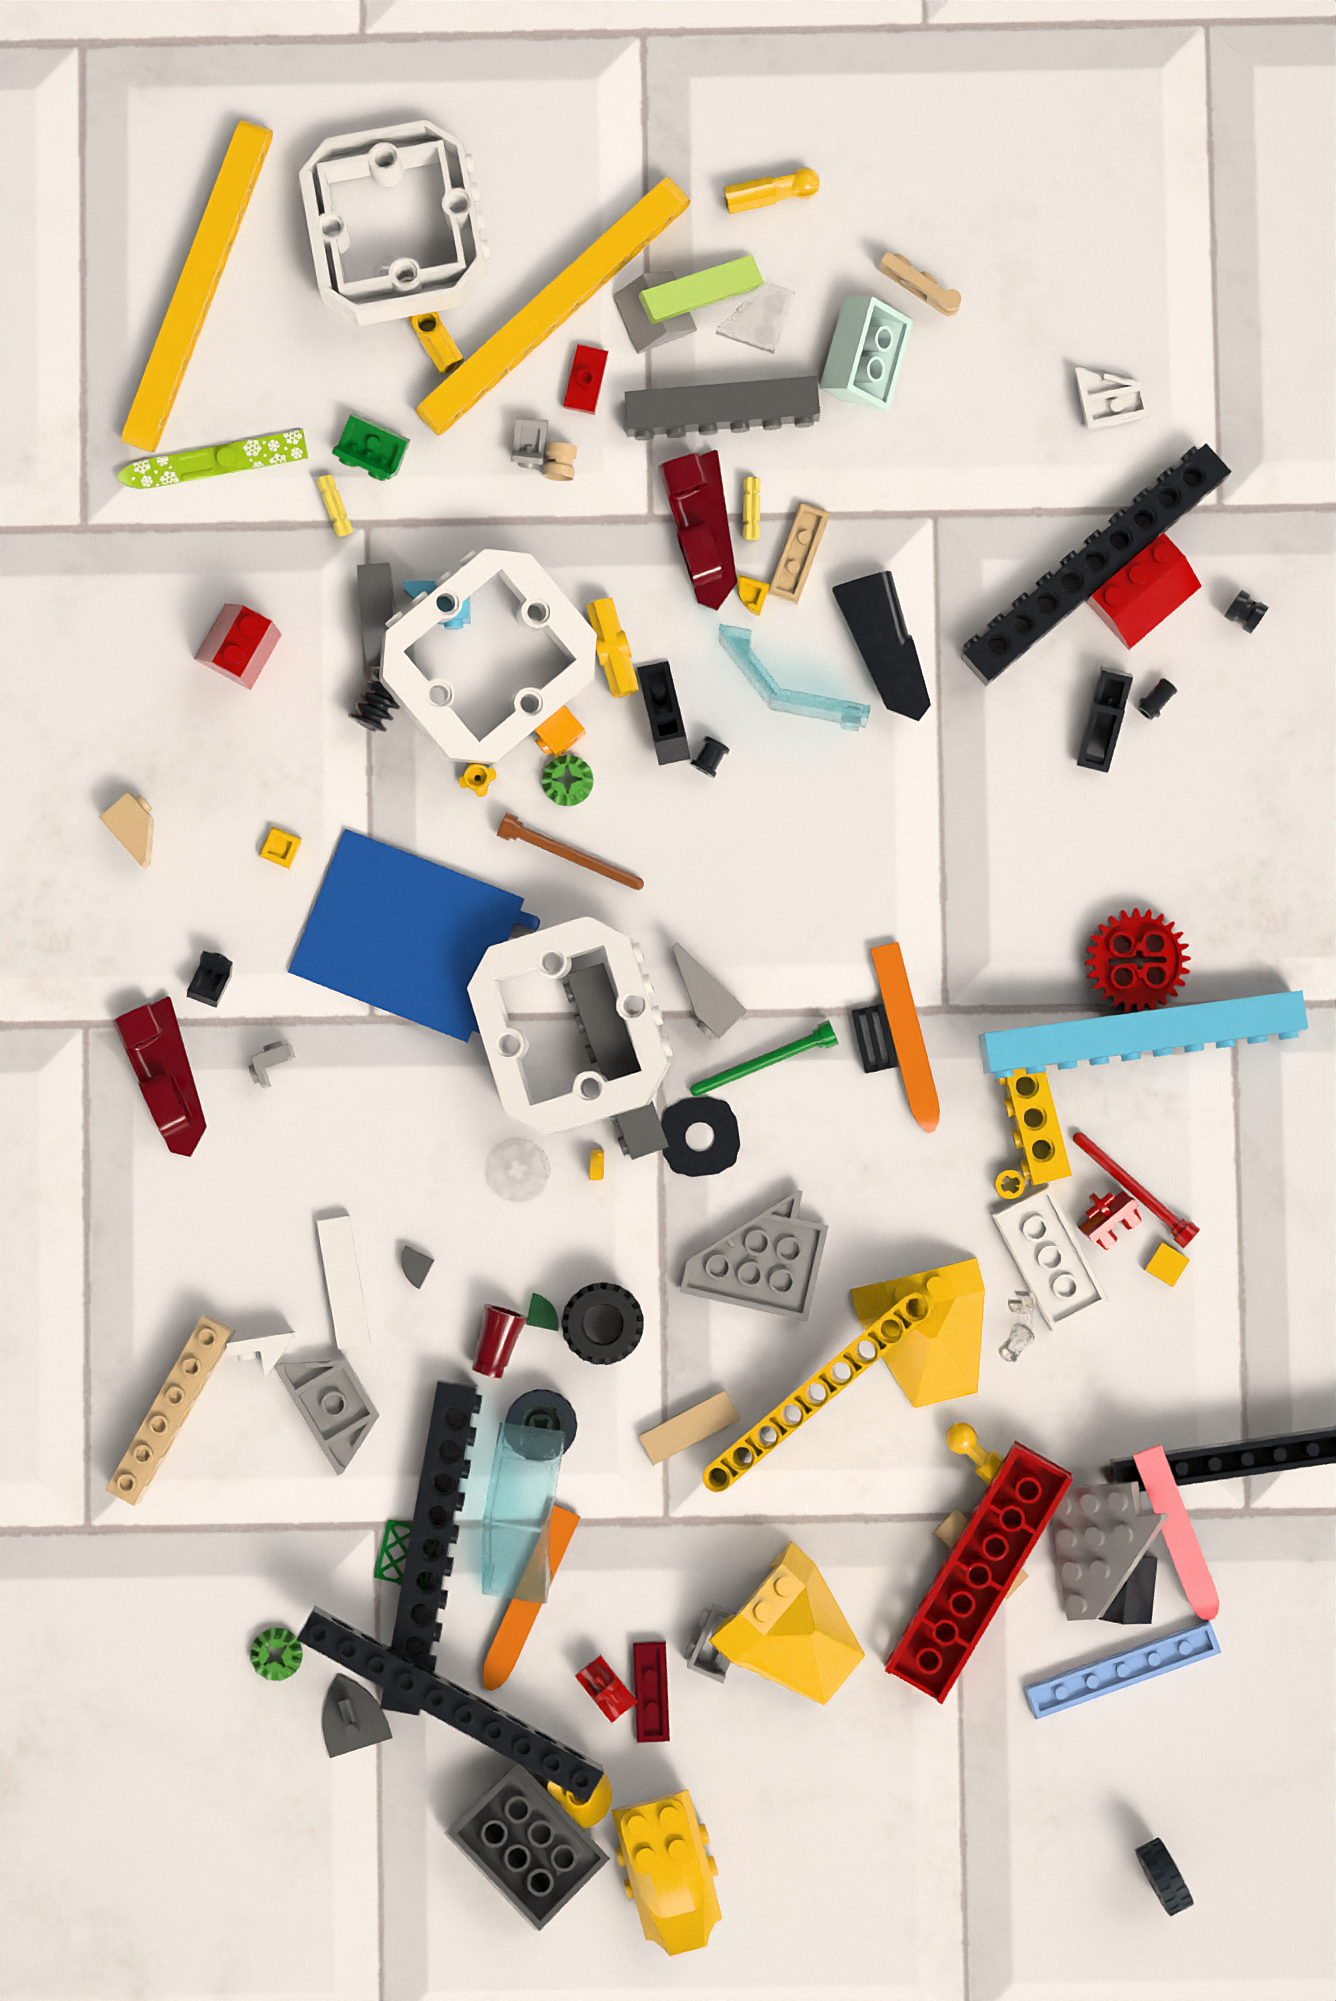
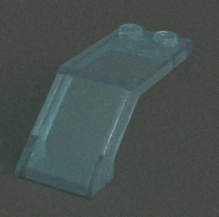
[718,624,871,731]
[482,1422,566,1604]

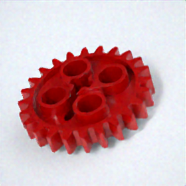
[1084,908,1191,1013]

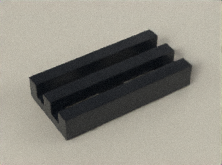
[851,1004,897,1074]

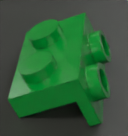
[332,413,411,481]

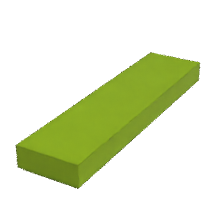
[638,254,765,325]

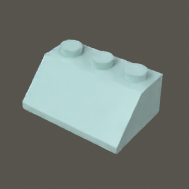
[819,296,913,411]

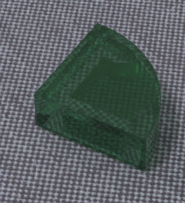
[526,1293,559,1331]

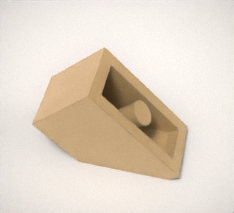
[99,792,154,869]

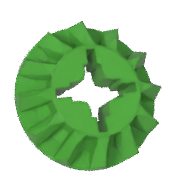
[542,754,594,806]
[250,1628,303,1681]

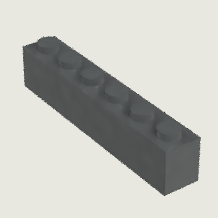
[625,376,820,441]
[563,962,669,1160]

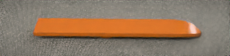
[870,942,940,1133]
[482,1505,581,1691]

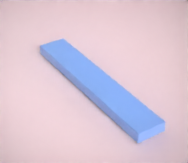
[1024,1621,1222,1720]

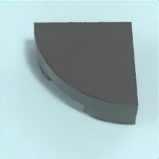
[401,1245,435,1289]

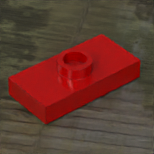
[563,344,609,415]

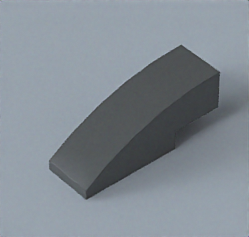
[357,563,396,668]

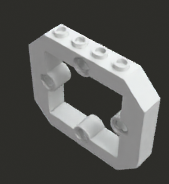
[299,120,491,326]
[379,549,597,765]
[467,916,674,1135]

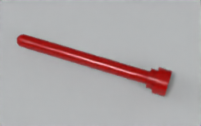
[1073,1132,1201,1248]

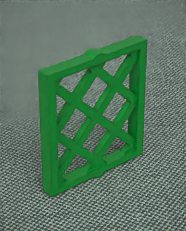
[374,1520,439,1588]

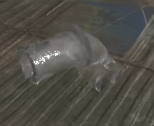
[998,1291,1036,1362]

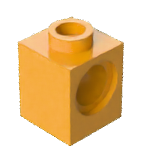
[535,705,586,757]

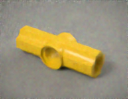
[404,279,464,375]
[586,598,639,699]

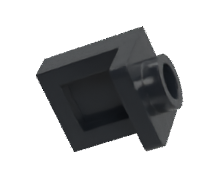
[187,951,233,1008]

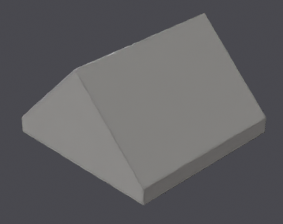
[614,271,697,354]

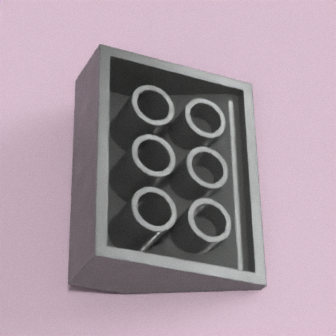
[443,1763,610,1931]

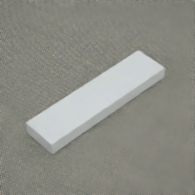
[317,1215,371,1350]

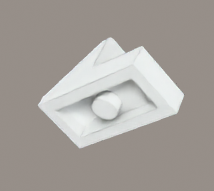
[226,1332,296,1377]

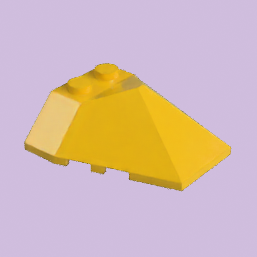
[850,1258,985,1408]
[708,1541,865,1705]

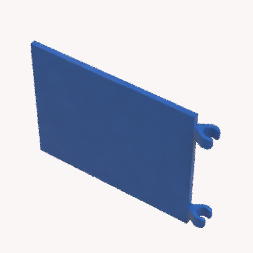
[288,829,540,1043]

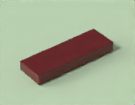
[633,1640,670,1743]

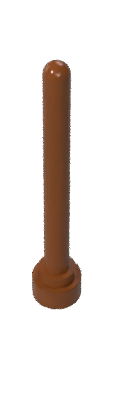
[496,812,644,890]

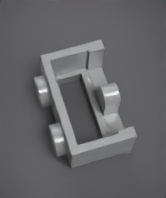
[684,1603,736,1683]

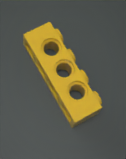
[998,1069,1072,1186]

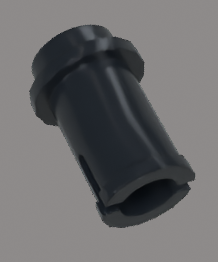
[1137,678,1177,720]

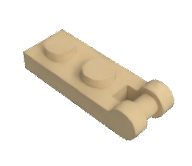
[879,251,961,317]

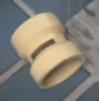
[542,442,577,481]

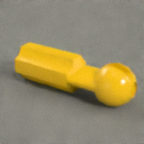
[723,167,820,215]
[946,1422,1004,1485]

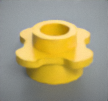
[459,763,497,797]

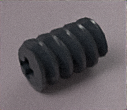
[348,669,400,732]

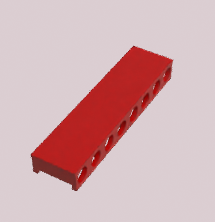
[884,1440,1073,1704]

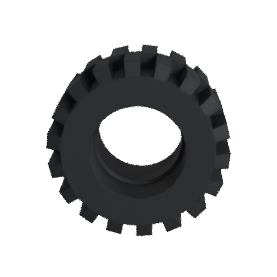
[561,1282,644,1365]

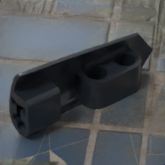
[832,571,931,722]

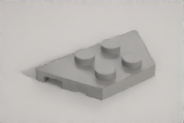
[274,1359,380,1476]

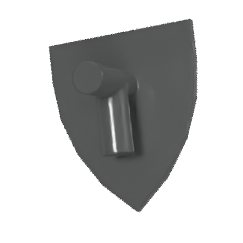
[322,1675,393,1758]

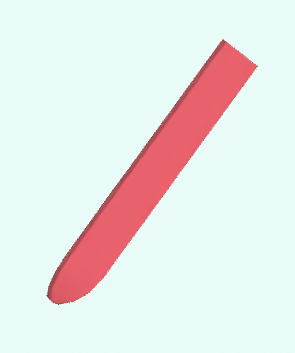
[1132,1444,1219,1621]

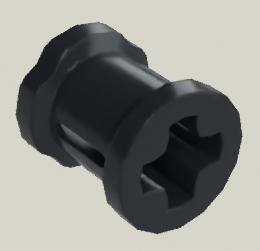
[690,736,730,778]

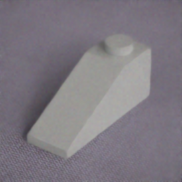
[672,942,747,1040]

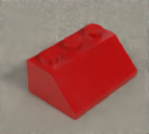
[1087,532,1202,650]

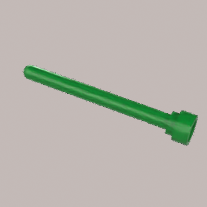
[690,1020,839,1096]

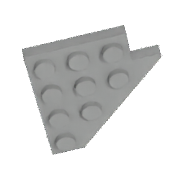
[680,1190,829,1321]
[1051,1481,1168,1621]

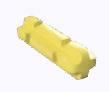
[316,474,353,537]
[742,477,760,541]

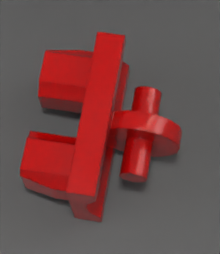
[1078,1190,1142,1250]
[575,1655,638,1723]

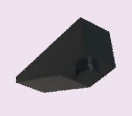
[637,661,690,766]

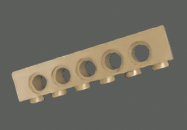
[105,1315,236,1506]

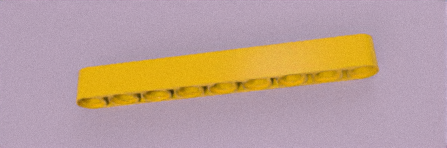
[702,1290,933,1493]

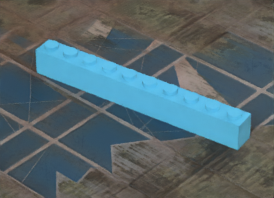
[978,990,1308,1079]

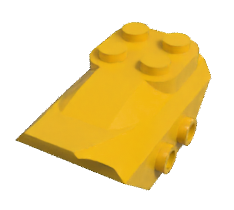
[611,1789,722,1956]

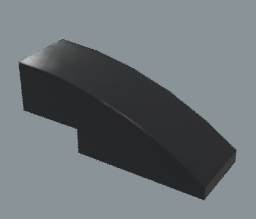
[1077,666,1133,773]

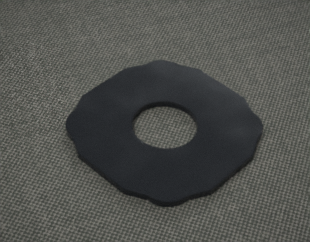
[661,1097,741,1177]

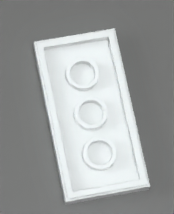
[991,1185,1110,1331]

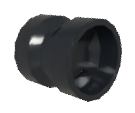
[1224,590,1269,634]

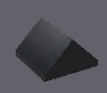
[1098,1556,1158,1624]

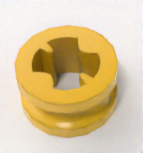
[994,1170,1025,1199]

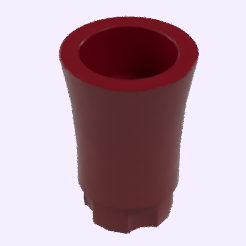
[472,1304,528,1379]

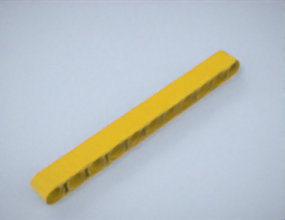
[121,119,273,453]
[415,177,692,436]

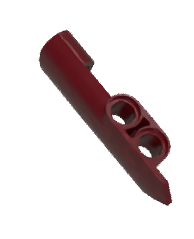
[658,450,737,611]
[112,996,207,1157]

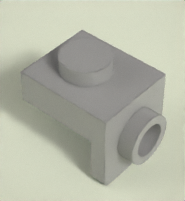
[511,416,549,468]
[249,1041,296,1089]

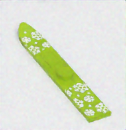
[117,430,308,489]

